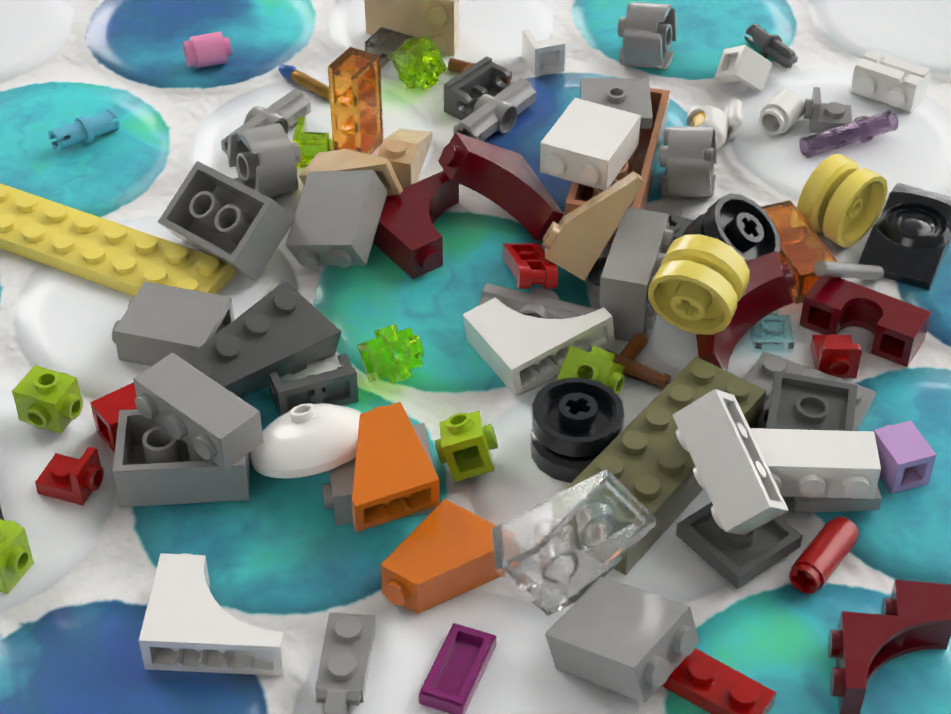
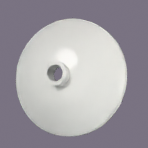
[249,403,362,479]

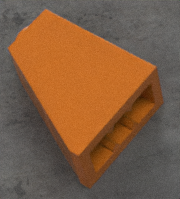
[352,401,439,533]
[380,499,517,614]

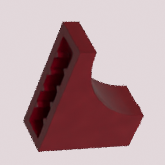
[438,132,564,242]
[373,170,459,279]
[696,251,797,371]

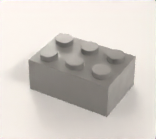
[158,161,296,281]
[598,207,674,342]
[113,409,251,507]

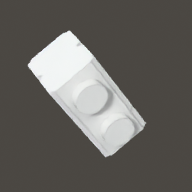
[850,49,931,113]

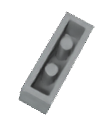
[133,353,263,470]

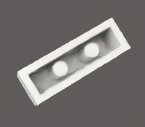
[672,389,789,535]
[750,428,881,499]

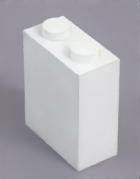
[540,98,641,190]

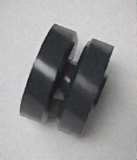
[683,194,780,261]
[531,378,624,483]

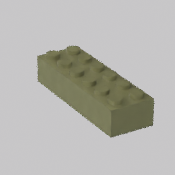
[553,356,766,575]

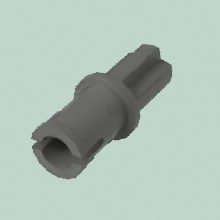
[744,24,798,68]

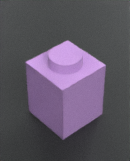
[873,420,937,494]

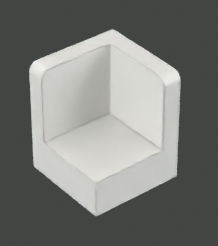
[522,29,566,76]
[714,45,772,92]

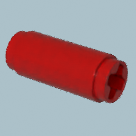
[789,516,859,594]

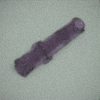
[799,110,899,158]

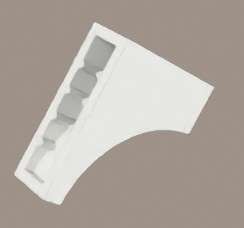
[462,297,615,396]
[139,553,286,676]

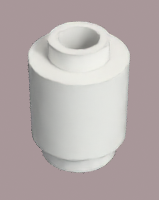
[759,89,805,135]

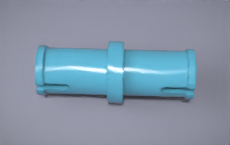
[48,109,120,151]

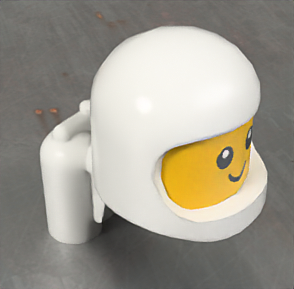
[686,99,743,151]

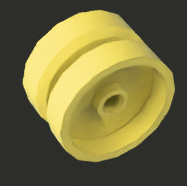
[796,154,888,248]
[648,234,750,335]

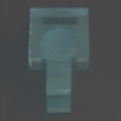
[750,310,795,353]

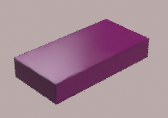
[419,623,497,714]

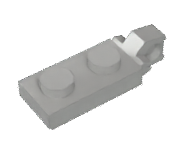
[315,612,375,714]

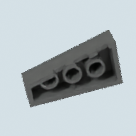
[184,280,342,398]

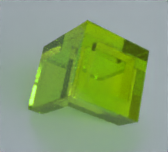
[292,117,334,168]

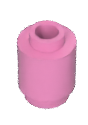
[182,31,232,69]

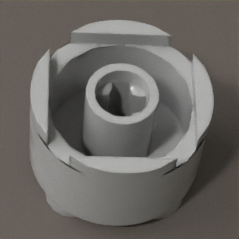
[618,2,677,69]
[227,123,301,197]
[660,126,716,197]

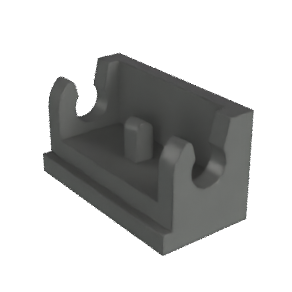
[444,57,512,120]
[268,354,359,416]

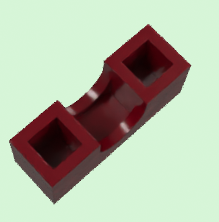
[799,276,931,367]

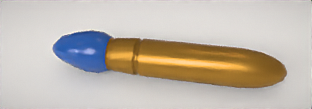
[278,64,336,100]

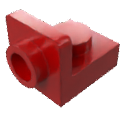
[810,334,862,378]
[35,447,104,506]

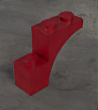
[828,580,951,714]

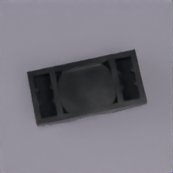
[858,183,951,291]

